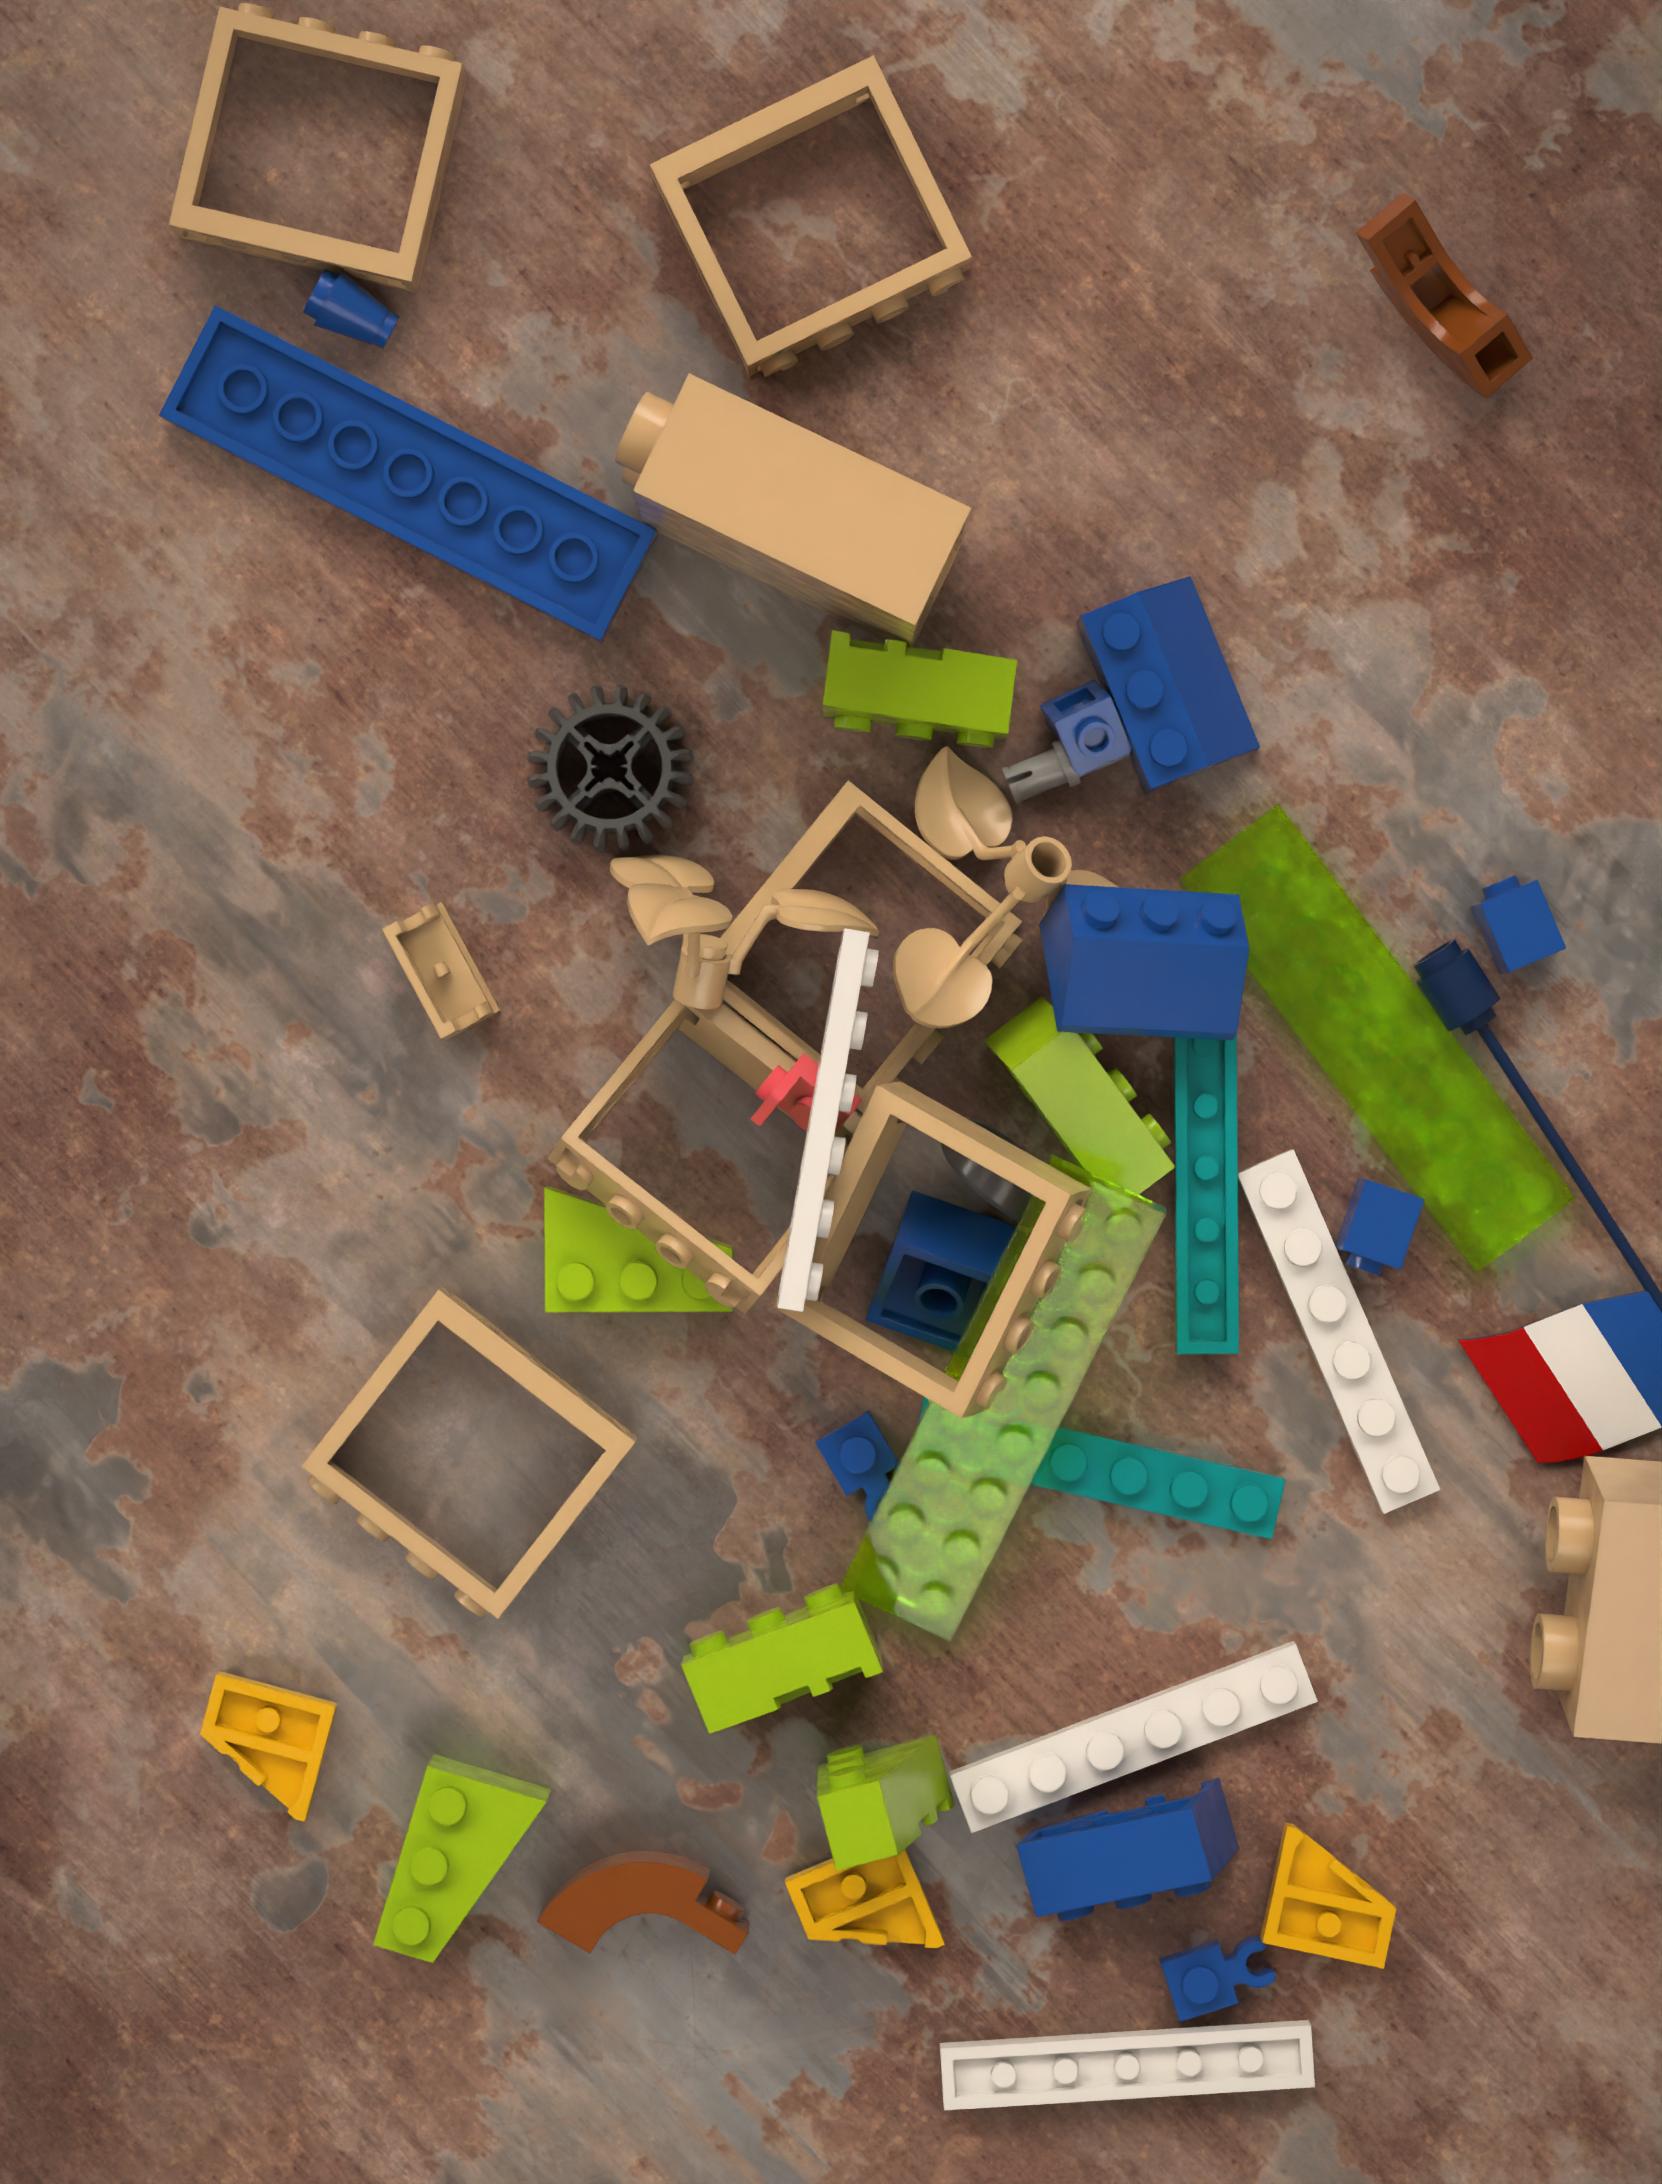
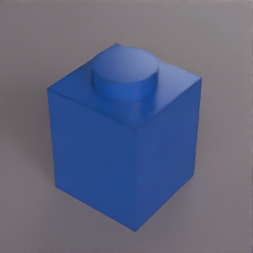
[1471,875,1566,974]
[1335,1178,1425,1276]

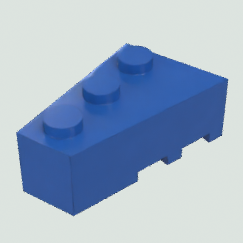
[1016,1778,1239,1921]

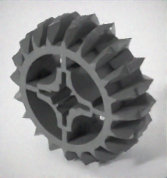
[527,685,694,852]

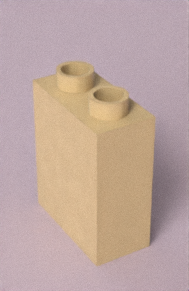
[615,373,971,647]
[1530,1456,1662,1744]

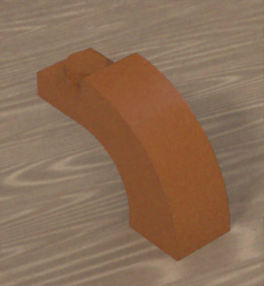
[1355,193,1533,398]
[537,1851,750,1955]

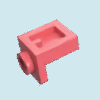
[750,1053,863,1135]

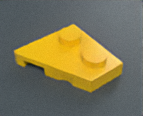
[200,1671,338,1822]
[1260,1822,1397,1969]
[785,1849,945,1948]

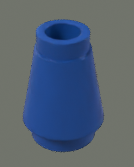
[303,268,400,349]

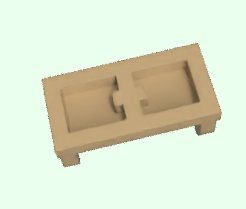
[382,902,501,1040]

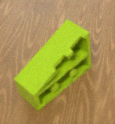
[823,630,1017,748]
[983,996,1175,1212]
[544,1186,734,1313]
[681,1583,883,1734]
[817,1734,955,1871]
[373,1754,552,1963]

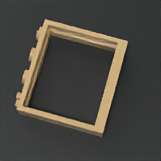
[169,3,468,294]
[650,55,972,377]
[720,780,1022,1114]
[548,1000,863,1314]
[772,1081,1092,1419]
[301,1287,638,1619]

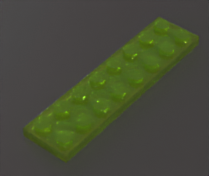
[1178,804,1576,1273]
[839,1154,1166,1641]

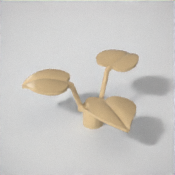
[893,746,1118,1028]
[609,854,879,1009]

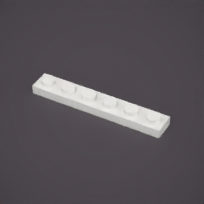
[776,928,879,1312]
[1238,1149,1440,1514]
[949,1641,1318,1833]
[940,2020,1315,2110]

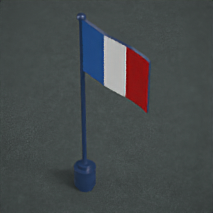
[1413,939,1662,1463]

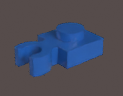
[815,1410,912,1528]
[1159,1936,1276,2022]

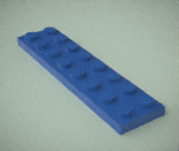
[159,305,658,643]

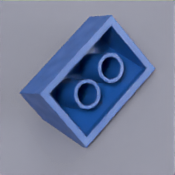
[1076,576,1260,794]
[1039,884,1249,1040]
[865,1190,1088,1382]

